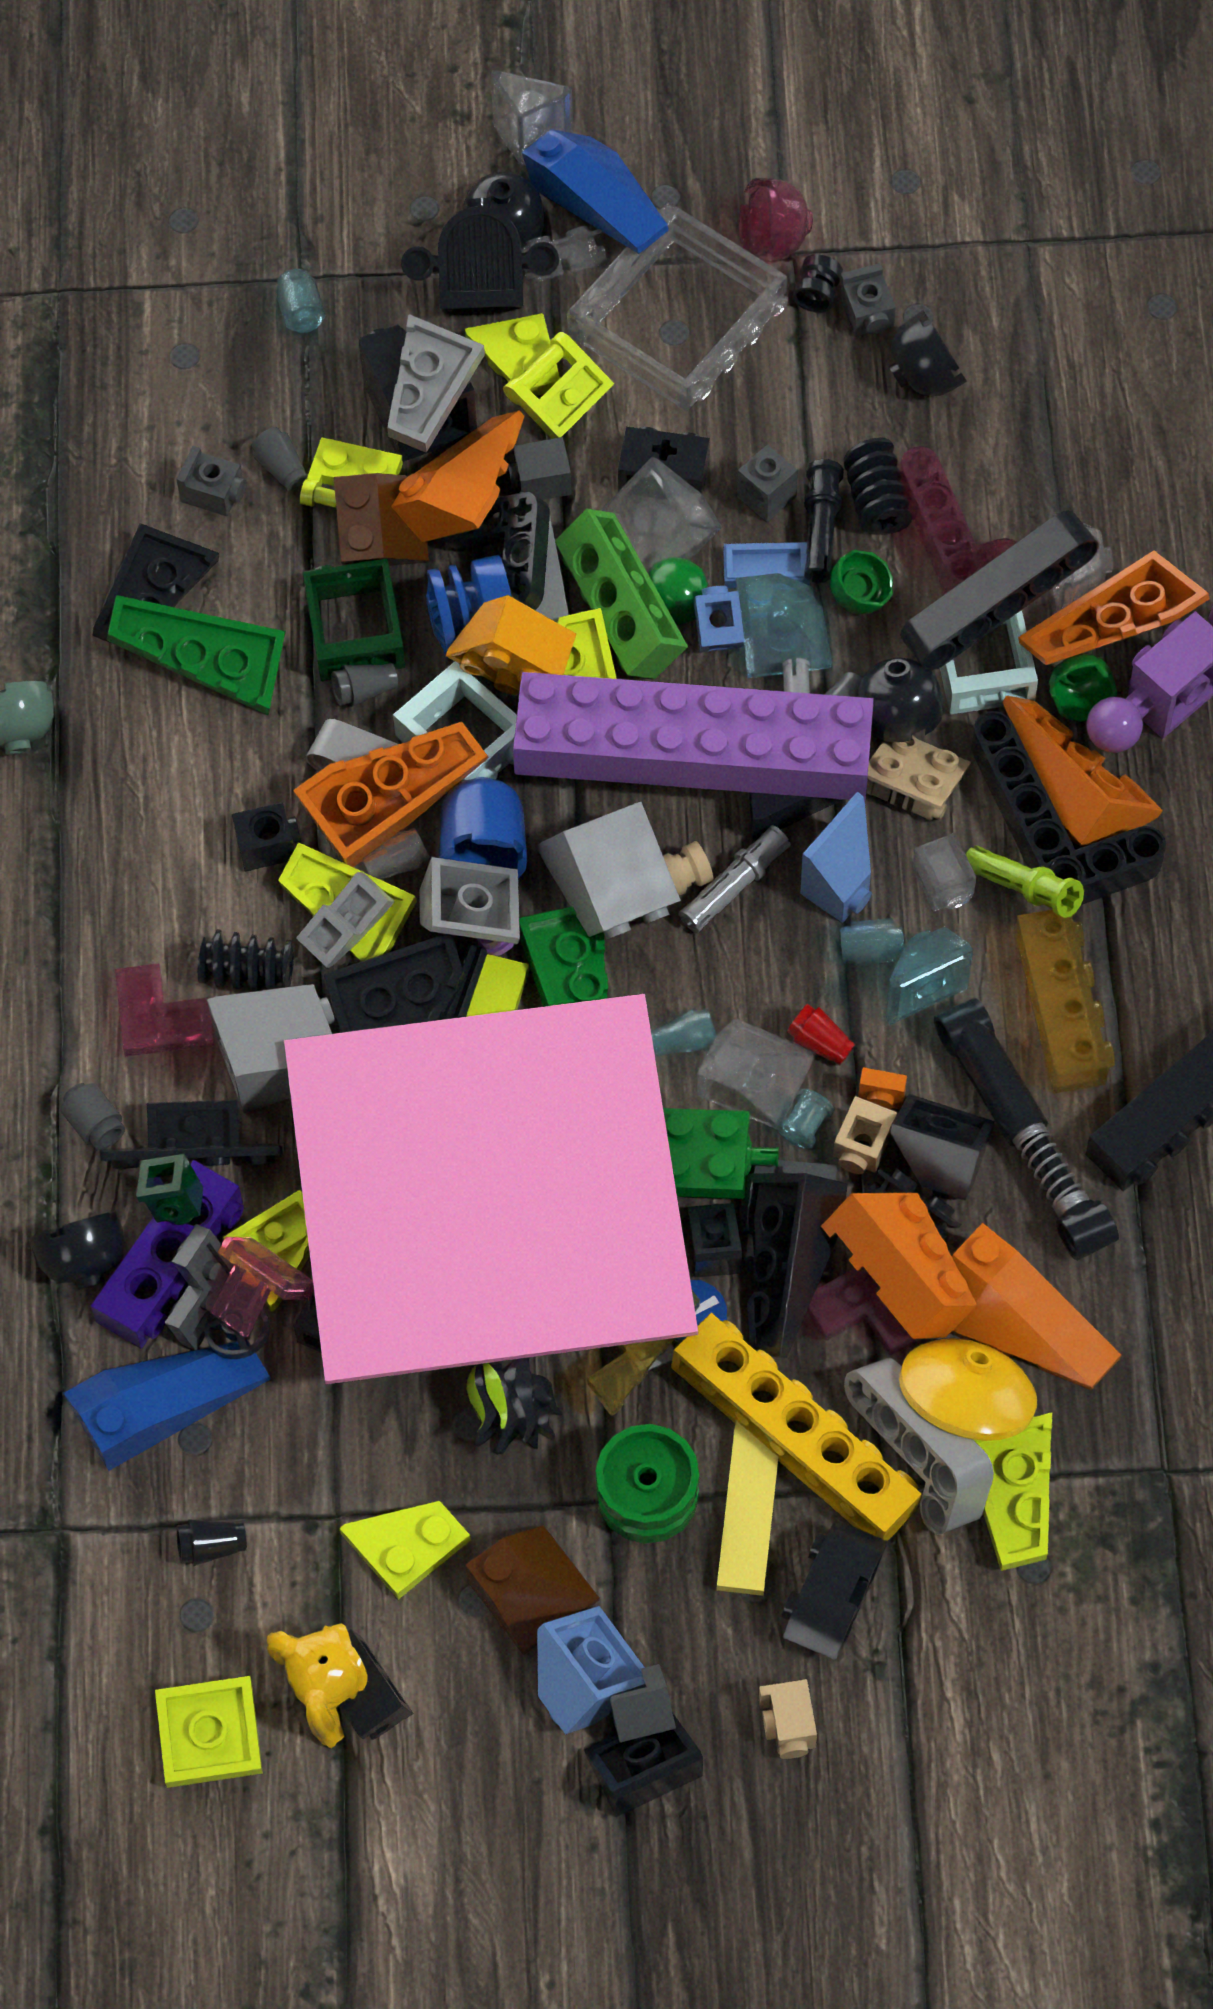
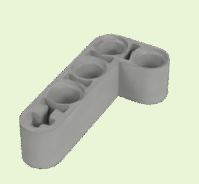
[844,1358,994,1535]

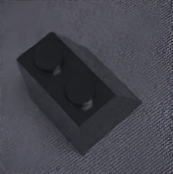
[358,324,477,462]

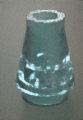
[651,1007,718,1057]

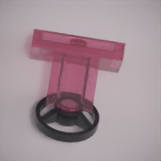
[205,1237,314,1359]

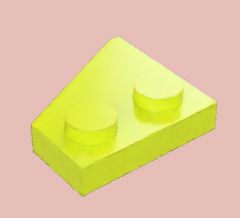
[465,313,560,396]

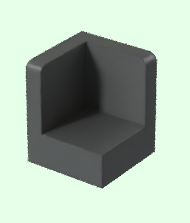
[610,1664,676,1742]

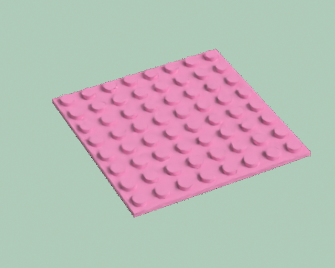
[284,994,698,1384]

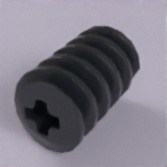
[843,437,913,535]
[197,929,294,991]

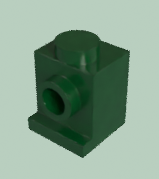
[136,1154,203,1225]

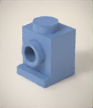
[694,586,745,653]

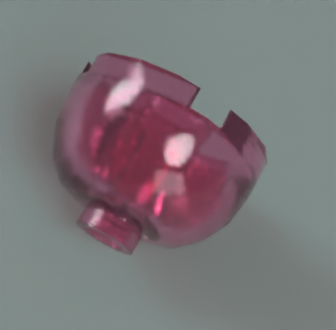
[739,178,813,261]

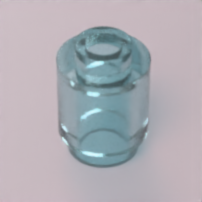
[276,269,325,333]
[840,918,905,966]

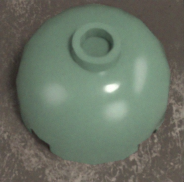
[0,681,54,755]

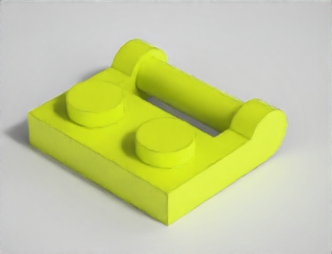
[503,332,614,439]
[300,437,403,508]

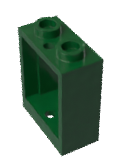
[303,559,405,681]

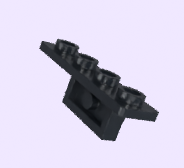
[100,1099,285,1169]

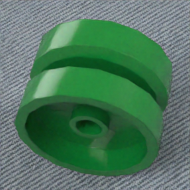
[595,1424,700,1544]

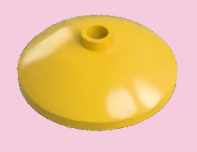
[899,1338,1037,1441]

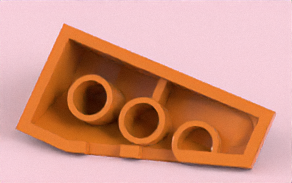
[1002,696,1163,847]

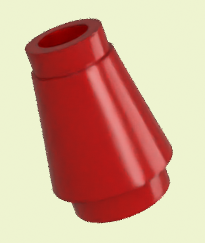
[786,1003,855,1066]

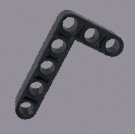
[971,711,1166,905]

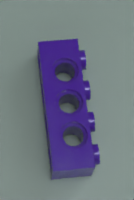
[91,1160,244,1349]

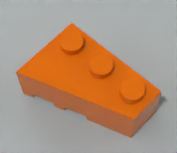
[821,1193,977,1339]

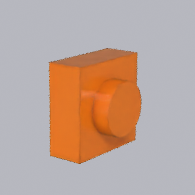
[858,1067,907,1110]

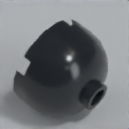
[463,172,544,247]
[889,310,967,397]
[857,658,944,742]
[29,1211,125,1290]

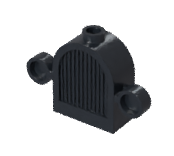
[401,198,559,311]

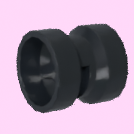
[793,254,843,313]

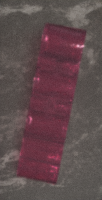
[900,446,1017,594]

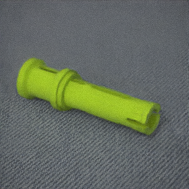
[963,845,1084,918]

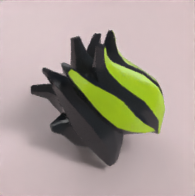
[466,1357,562,1455]

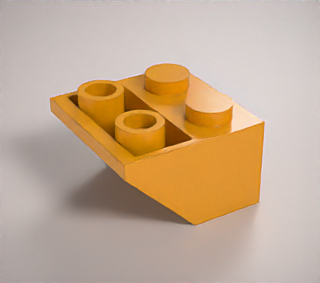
[446,595,576,695]

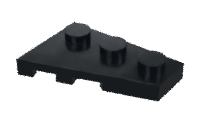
[92,523,219,644]

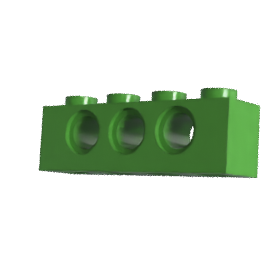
[555,508,688,679]

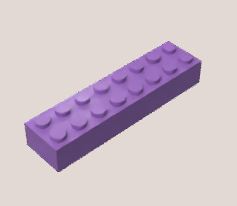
[513,672,874,800]

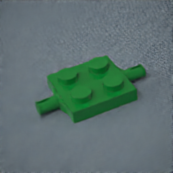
[663,1108,779,1199]

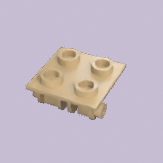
[866,735,971,821]

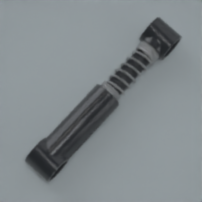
[934,997,1119,1261]

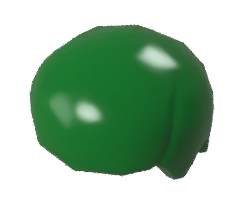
[830,549,893,615]
[648,557,708,625]
[1049,653,1117,722]

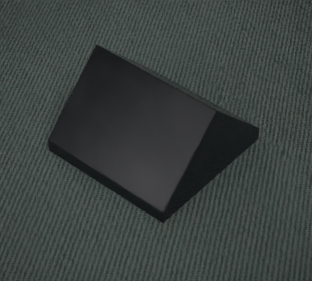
[584,1712,703,1817]

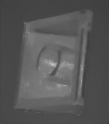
[491,70,573,166]

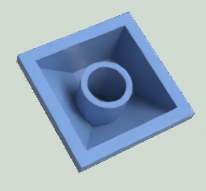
[800,792,872,923]
[537,1606,645,1735]

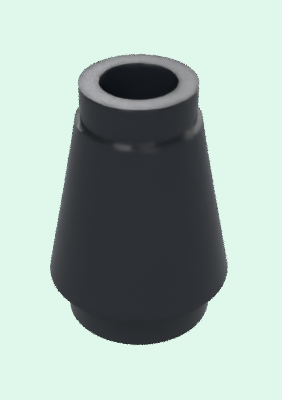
[176,1519,247,1566]

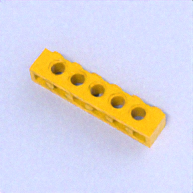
[671,1313,922,1541]

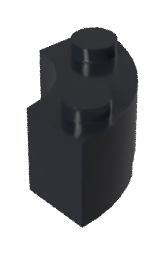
[782,1520,888,1660]

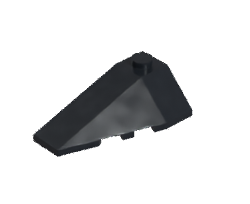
[741,1173,848,1358]

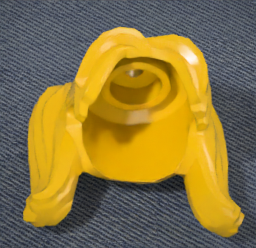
[267,1623,367,1748]

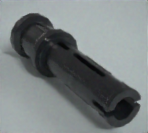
[804,459,844,583]

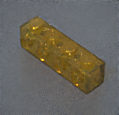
[1014,909,1115,1094]

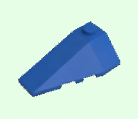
[521,129,669,254]
[63,1339,271,1471]

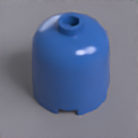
[439,777,527,878]

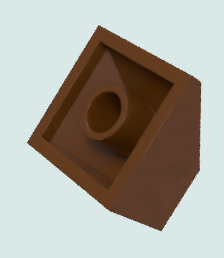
[465,1525,600,1655]

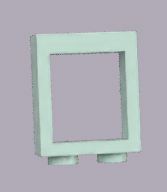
[940,610,1038,715]
[393,661,517,783]

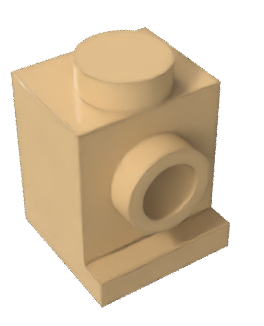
[833,1096,897,1174]
[759,1679,817,1759]

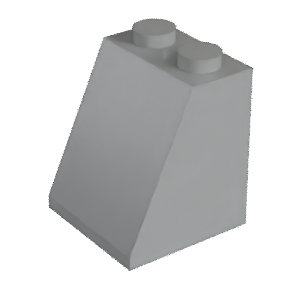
[536,802,681,940]
[207,984,335,1114]

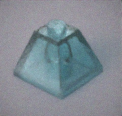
[735,573,832,678]
[885,926,973,1025]

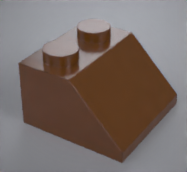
[334,473,429,566]

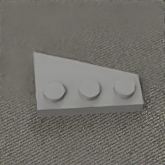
[387,314,485,452]

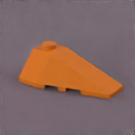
[391,410,525,542]
[1018,550,1210,665]
[293,722,488,867]
[951,1223,1121,1390]

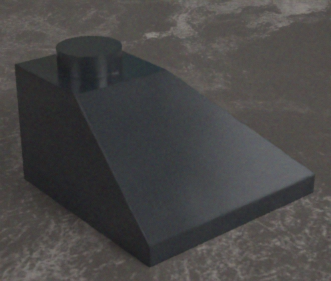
[890,1094,995,1201]

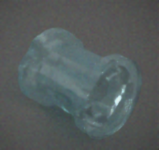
[777,1089,834,1149]

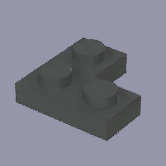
[165,1224,245,1350]

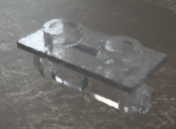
[522,226,607,283]

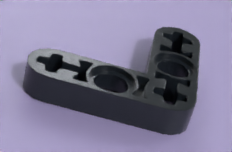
[441,492,550,610]

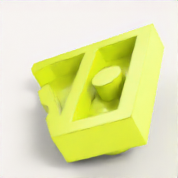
[223,1190,310,1312]
[340,1501,471,1600]

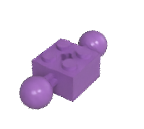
[1087,607,1213,753]

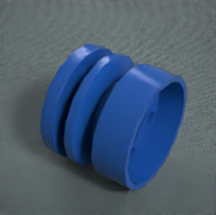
[426,555,512,659]

